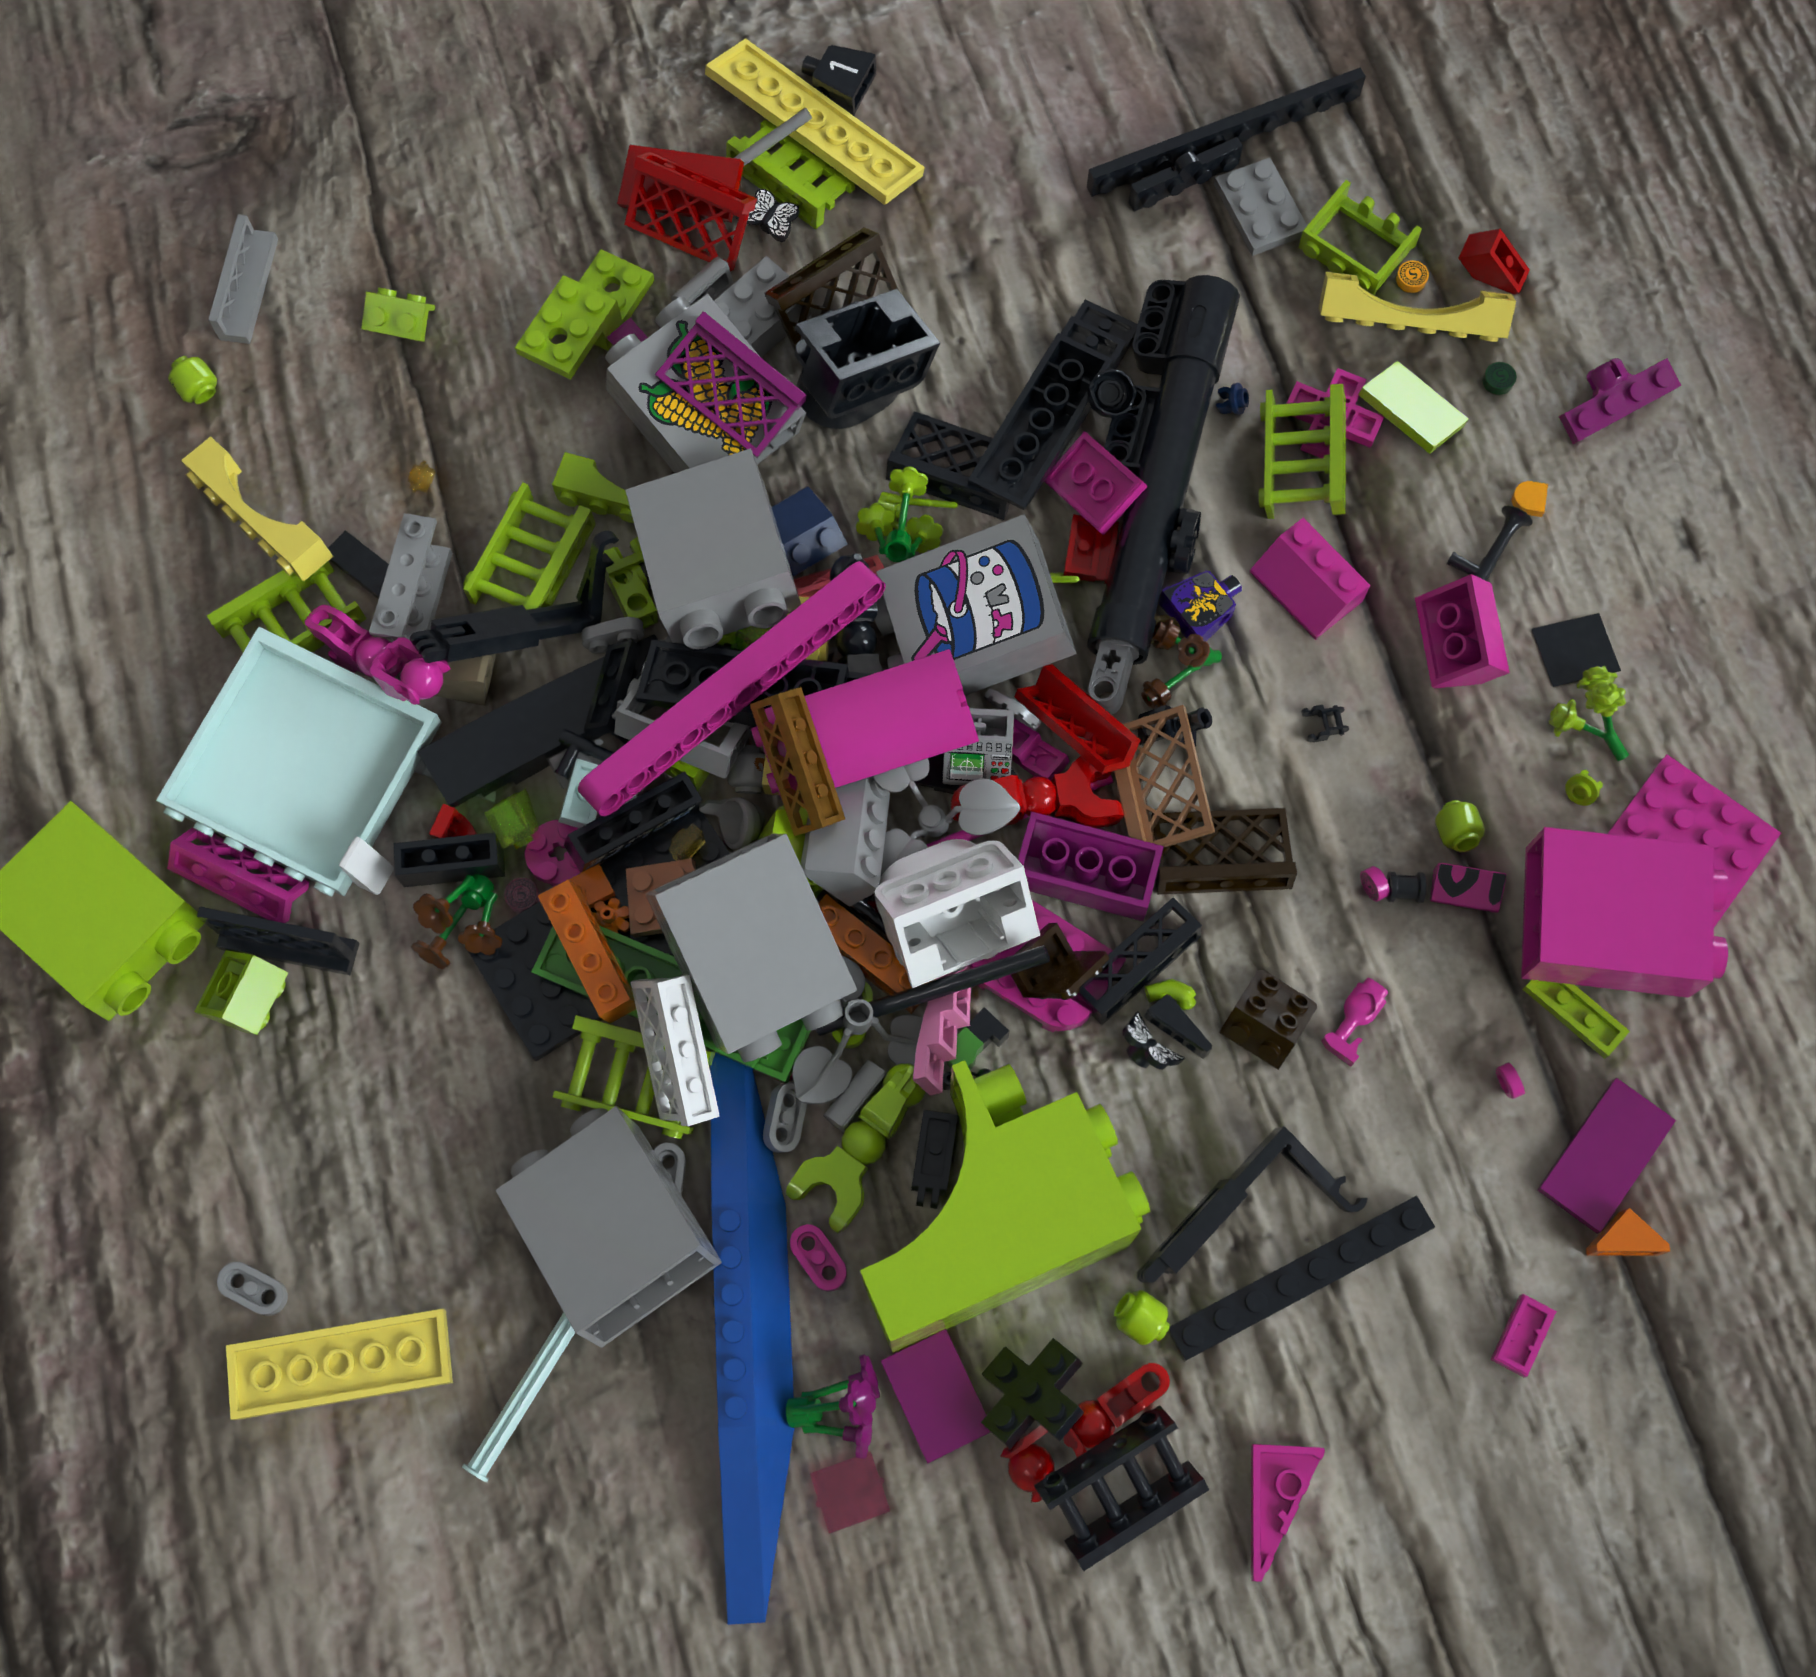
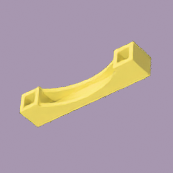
[1319,272,1516,342]
[181,436,334,582]

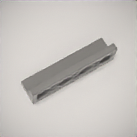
[208,214,278,344]

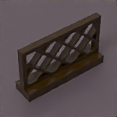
[764,227,899,350]
[1151,808,1297,895]

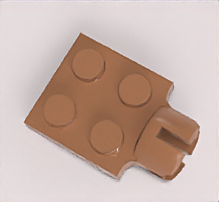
[626,858,696,937]

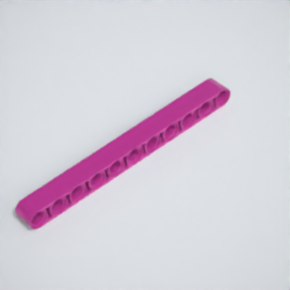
[578,561,886,816]

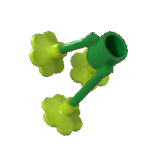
[856,467,943,562]

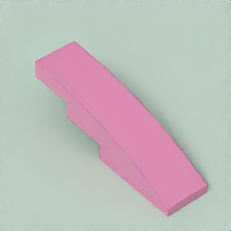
[913,965,971,1096]

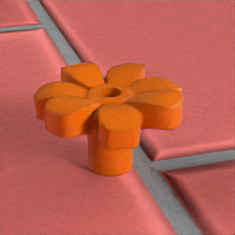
[593,898,630,933]

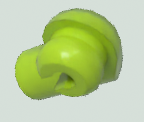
[1144,979,1196,1010]

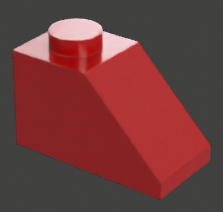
[1458,228,1530,295]

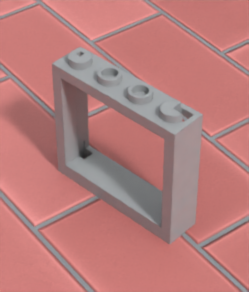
[612,635,753,779]

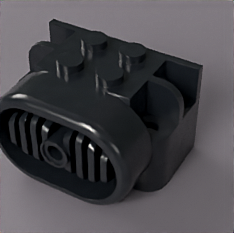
[794,289,940,429]

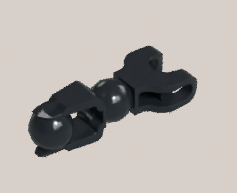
[829,553,884,674]

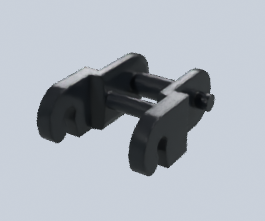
[1301,705,1349,742]

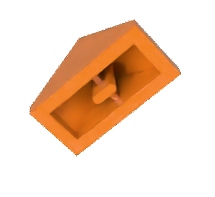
[1586,1208,1670,1256]

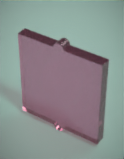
[810,1451,890,1534]

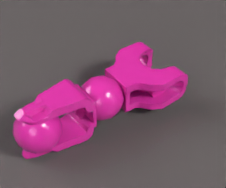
[304,605,451,705]

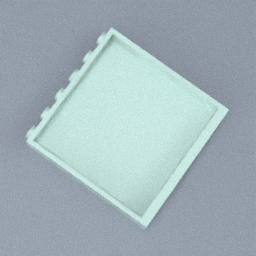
[156,627,442,897]

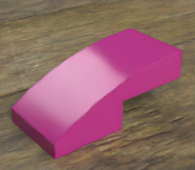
[1012,719,1070,780]

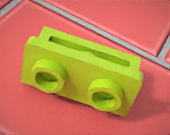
[361,287,435,342]

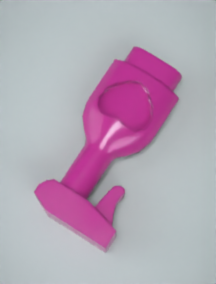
[1321,978,1388,1067]

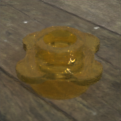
[407,460,435,493]

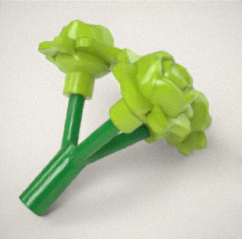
[1548,666,1629,761]

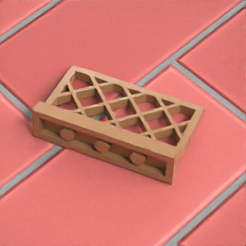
[1114,705,1215,848]

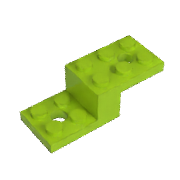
[515,249,655,380]

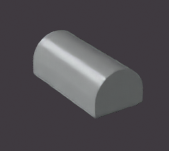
[671,257,734,305]
[823,1060,886,1133]

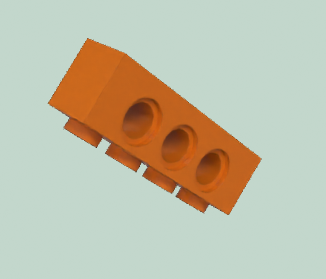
[538,879,636,1024]
[818,894,933,1014]

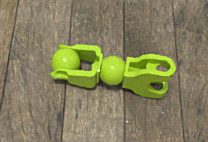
[786,1063,926,1234]

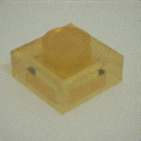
[669,823,706,861]

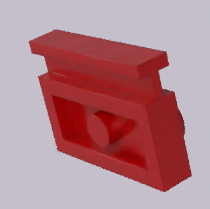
[1063,514,1119,584]

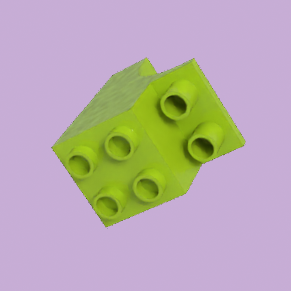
[860,1060,1150,1353]

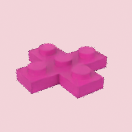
[1286,368,1384,458]

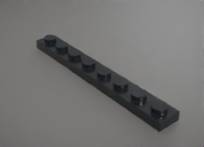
[1168,1196,1435,1362]

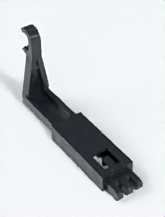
[410,531,619,663]
[1137,1126,1368,1283]

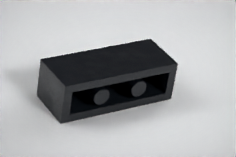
[394,832,505,887]

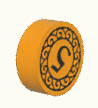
[1396,260,1429,293]

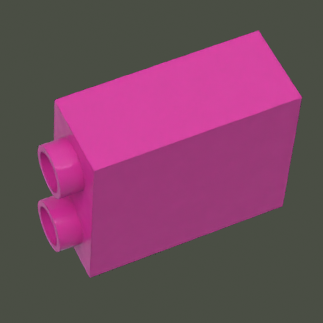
[1521,827,1728,998]

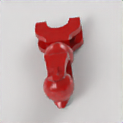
[951,755,1124,828]
[1000,1363,1170,1503]

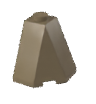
[400,654,496,706]

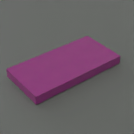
[1537,1078,1676,1234]

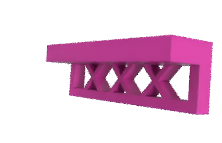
[167,827,309,923]

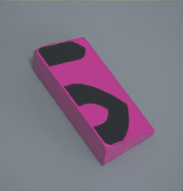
[1430,863,1506,913]

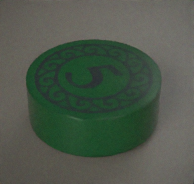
[1482,362,1517,395]

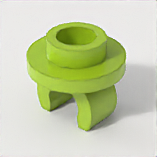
[1565,770,1603,806]

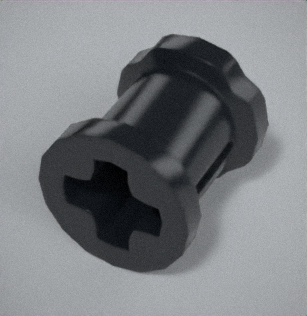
[1386,872,1426,903]

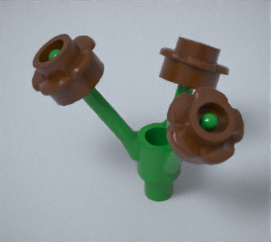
[1141,619,1222,708]

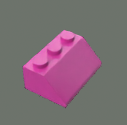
[1250,517,1370,640]
[1415,574,1510,689]

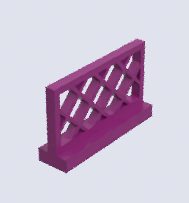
[655,311,806,458]

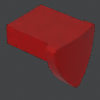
[429,804,477,839]

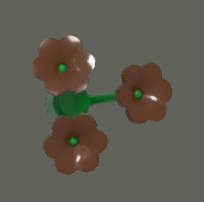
[411,874,502,969]

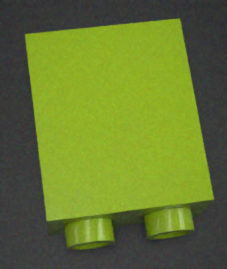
[0,801,205,1021]

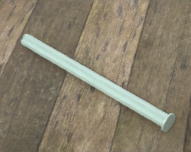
[462,1312,575,1482]

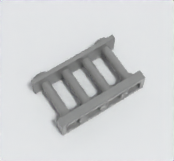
[369,513,453,642]

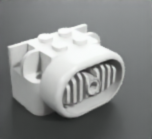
[874,839,1040,988]

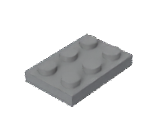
[1214,158,1307,256]

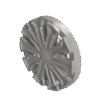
[984,688,1041,731]

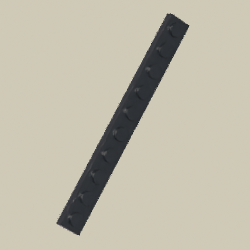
[1087,67,1366,197]

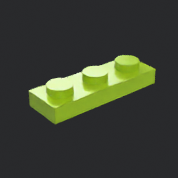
[1522,980,1630,1059]

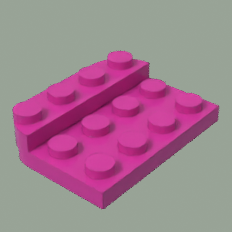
[970,900,1126,1032]

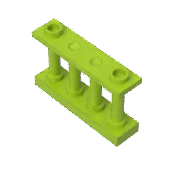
[1259,384,1346,519]
[463,482,596,610]
[206,561,367,652]
[553,1015,715,1139]

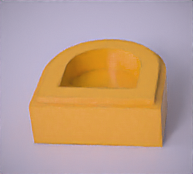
[1511,481,1548,517]

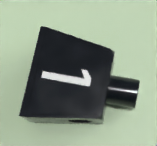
[801,45,876,116]

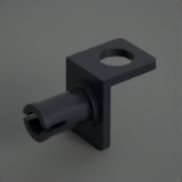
[1138,705,1212,747]

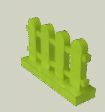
[726,119,855,230]

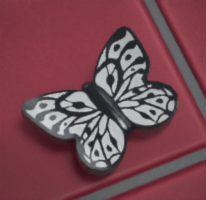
[735,189,800,242]
[1123,1011,1185,1070]

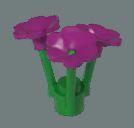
[786,1354,880,1459]

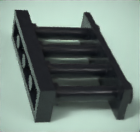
[1034,1405,1209,1572]

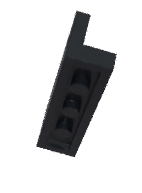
[1078,897,1202,1025]

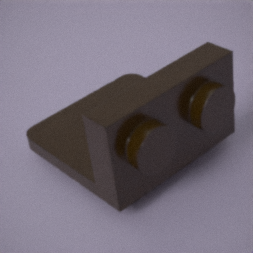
[1011,923,1109,1000]
[1219,970,1317,1070]

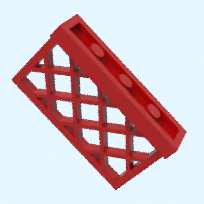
[624,152,757,272]

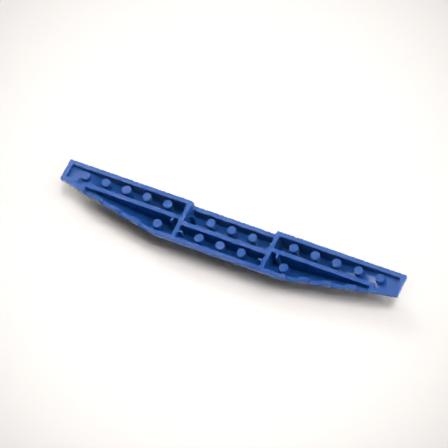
[710,1053,795,1625]

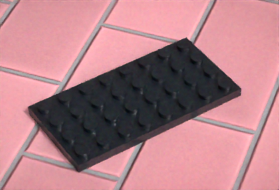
[468,807,730,1061]

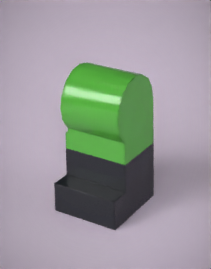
[947,1007,1009,1070]

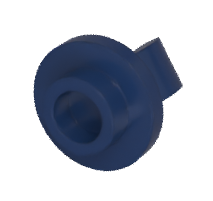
[1216,383,1249,415]

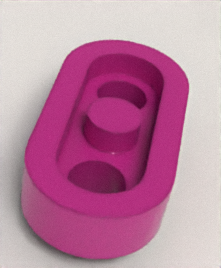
[790,1224,847,1292]

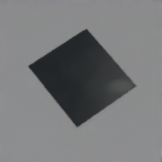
[1532,613,1621,687]

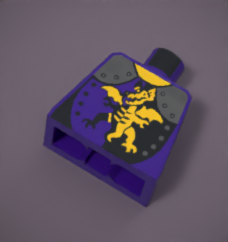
[1159,571,1242,641]

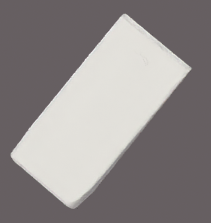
[339,836,394,895]

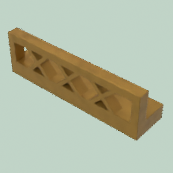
[750,687,845,836]

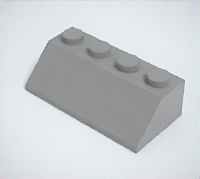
[801,776,890,906]

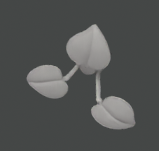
[874,758,1021,876]
[792,956,923,1104]

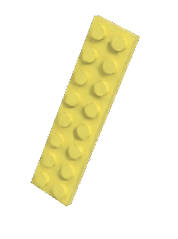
[705,38,925,205]

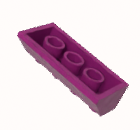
[1018,811,1164,921]

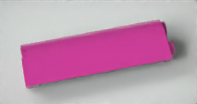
[751,649,979,802]

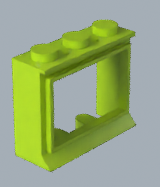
[1298,180,1422,296]

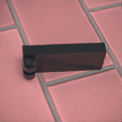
[328,530,389,599]

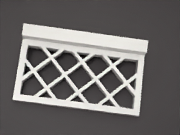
[631,975,720,1126]

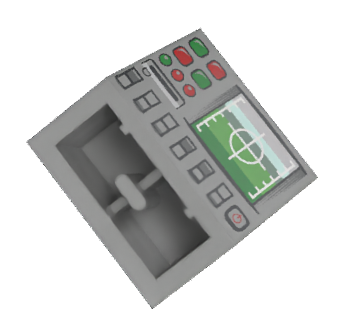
[943,708,1014,785]

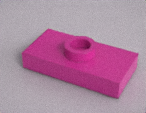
[1491,1294,1557,1378]

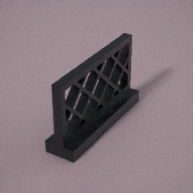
[886,411,1010,520]
[197,907,360,976]

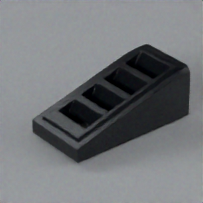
[1144,994,1213,1059]

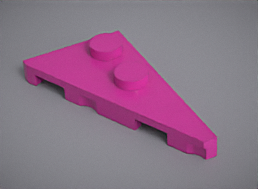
[1251,1444,1325,1582]

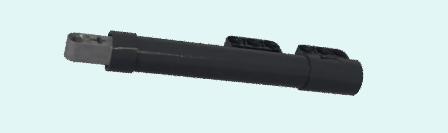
[1087,275,1240,715]

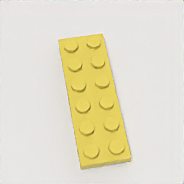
[226,1309,453,1420]

